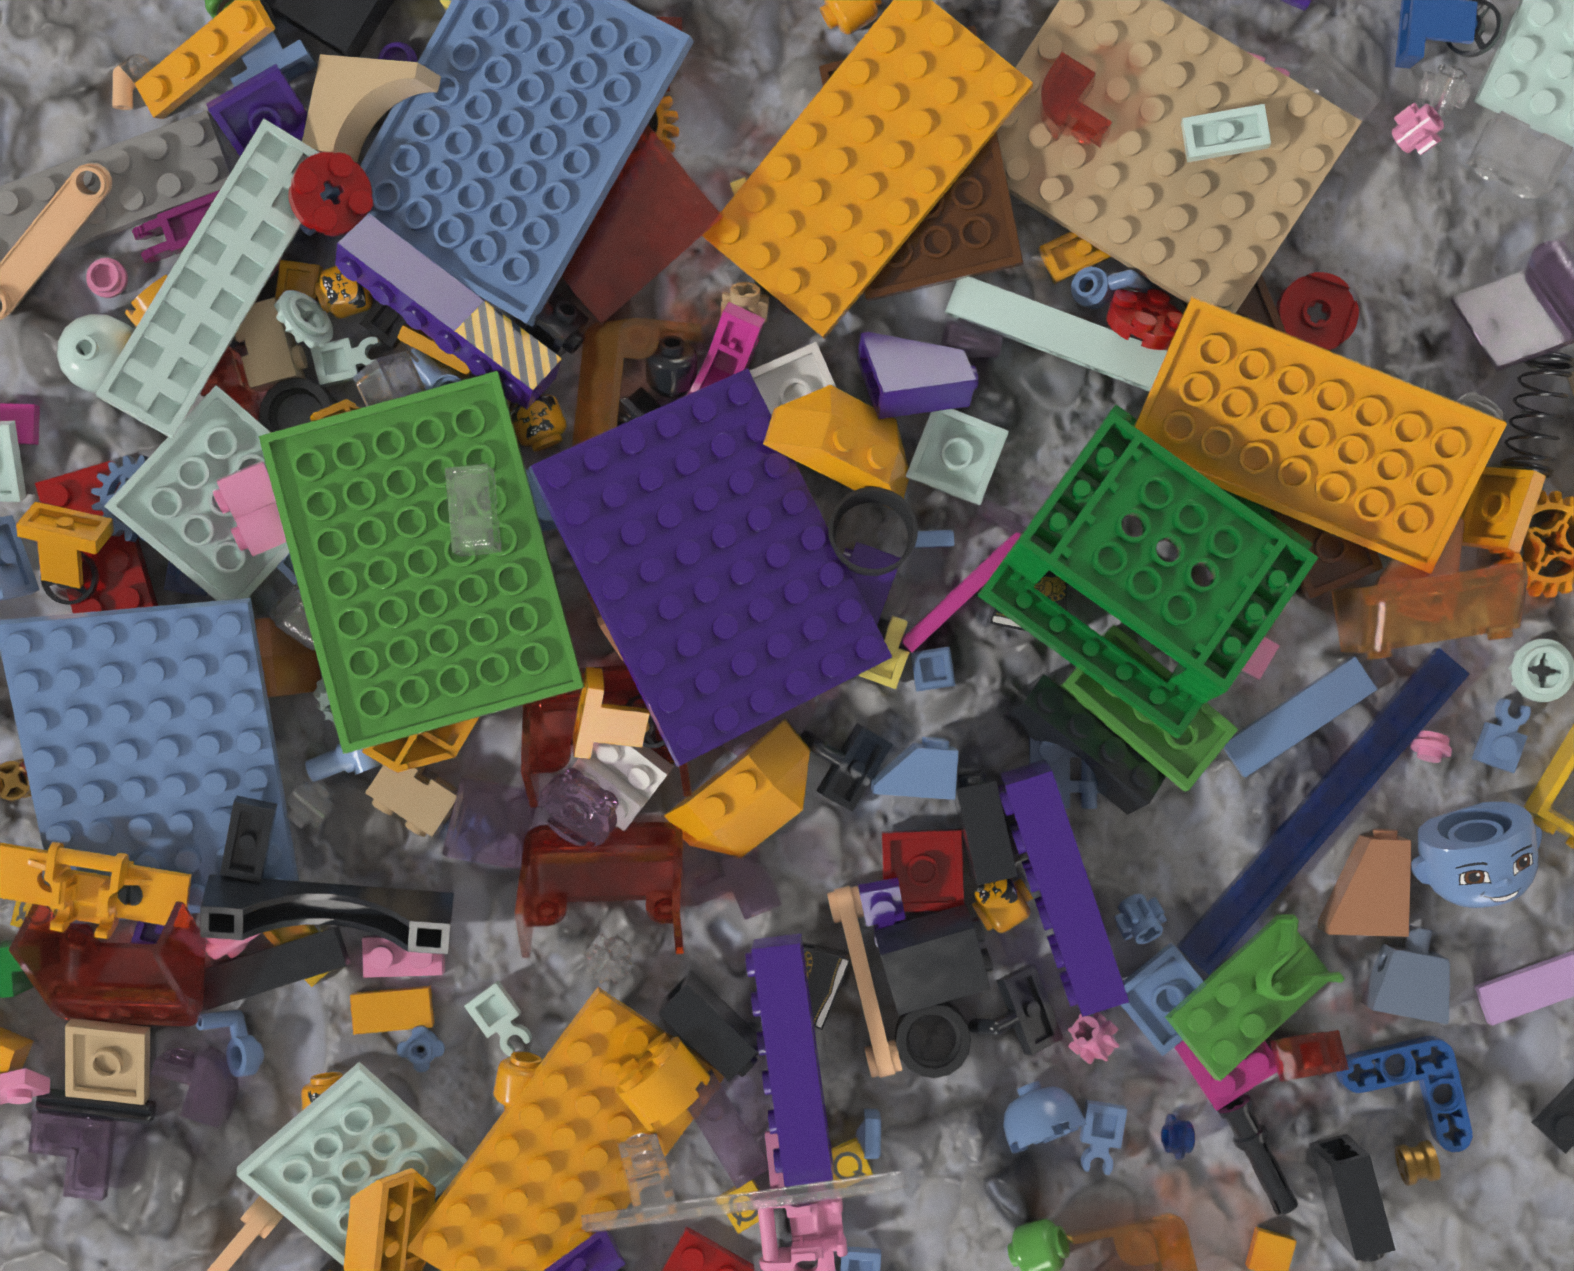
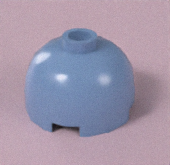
[1003,1081,1087,1154]

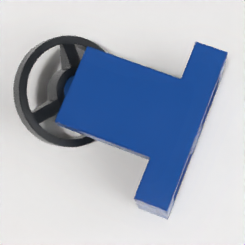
[1395,0,1503,69]

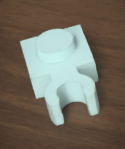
[310,337,387,388]
[464,980,532,1056]

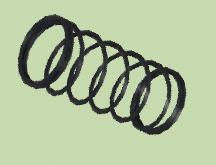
[1499,350,1574,478]

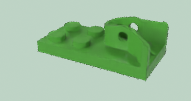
[1059,624,1238,792]
[1165,914,1345,1081]

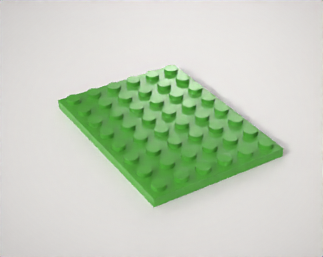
[259,371,585,754]

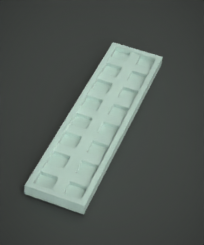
[96,119,325,439]

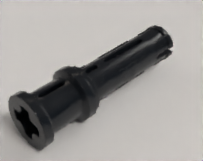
[1218,1094,1298,1215]

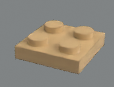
[65,1018,150,1105]

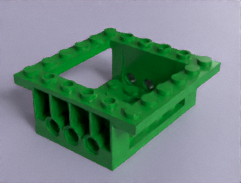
[977,404,1319,739]

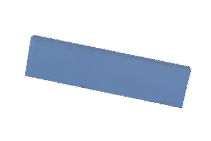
[1223,656,1378,778]

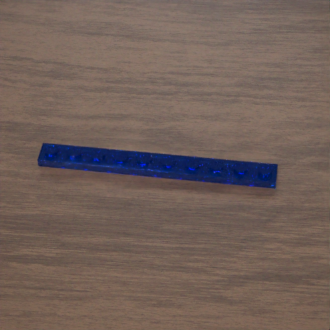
[1176,648,1470,975]

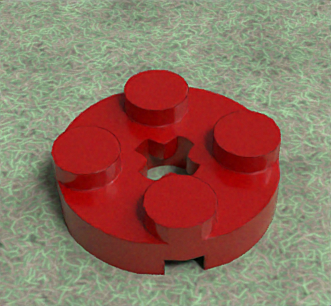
[288,152,373,236]
[1276,272,1359,351]
[1106,289,1183,350]

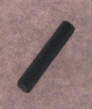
[35,1089,156,1124]

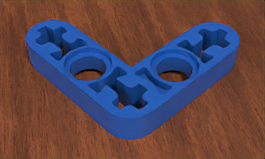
[1336,1036,1473,1152]

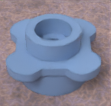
[397,1025,445,1072]

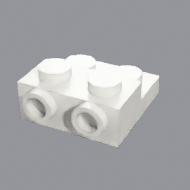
[750,342,836,415]
[562,742,674,831]

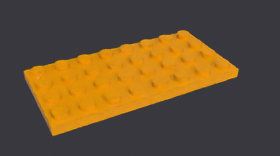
[702,0,1033,339]
[1134,296,1507,574]
[407,987,725,1271]

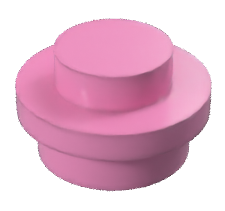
[86,258,128,298]
[1410,731,1452,763]

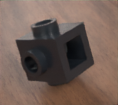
[525,294,590,357]

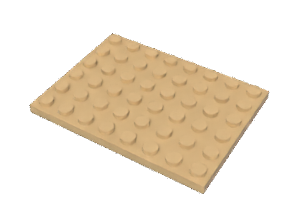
[997,0,1362,313]

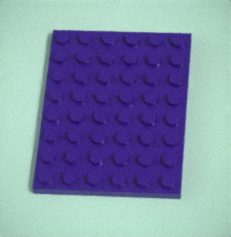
[528,368,892,767]

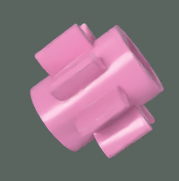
[1392,103,1444,155]
[1068,1012,1119,1064]

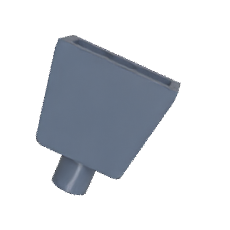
[1361,925,1450,1024]

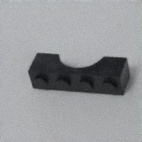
[1005,673,1166,815]

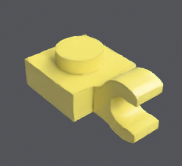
[858,615,909,689]

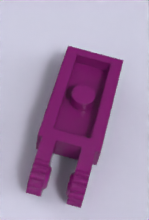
[132,189,221,263]

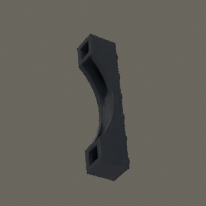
[200,874,454,955]

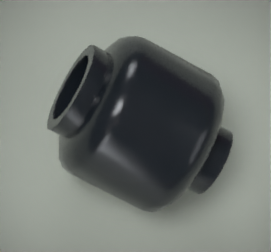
[645,335,698,398]

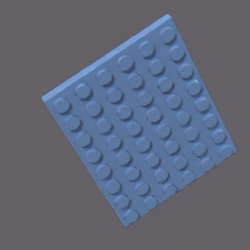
[360,0,694,327]
[0,598,299,925]

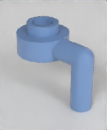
[1071,266,1152,309]
[196,1010,264,1077]

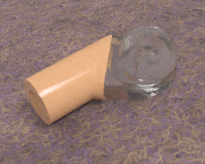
[112,54,152,110]

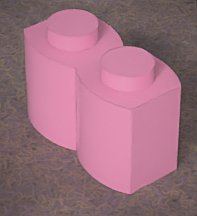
[213,460,287,557]

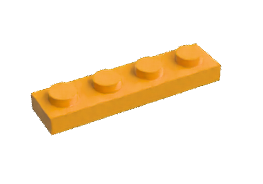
[134,0,276,119]

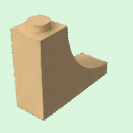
[302,54,441,163]

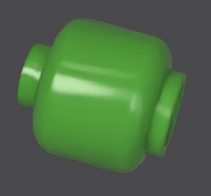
[1007,1219,1070,1271]

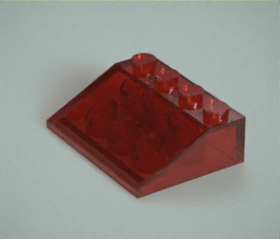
[562,124,724,324]

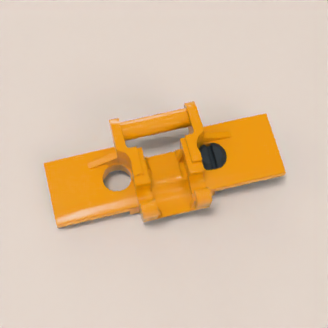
[0,842,192,939]

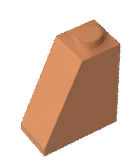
[1318,828,1411,937]

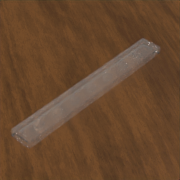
[581,1171,908,1232]

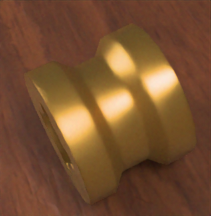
[0,759,32,800]
[1395,1140,1441,1186]

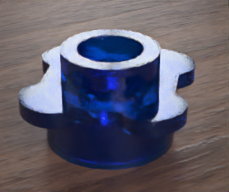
[1161,1114,1195,1160]

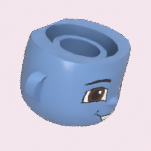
[1411,802,1542,908]

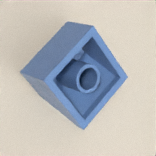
[870,737,959,800]

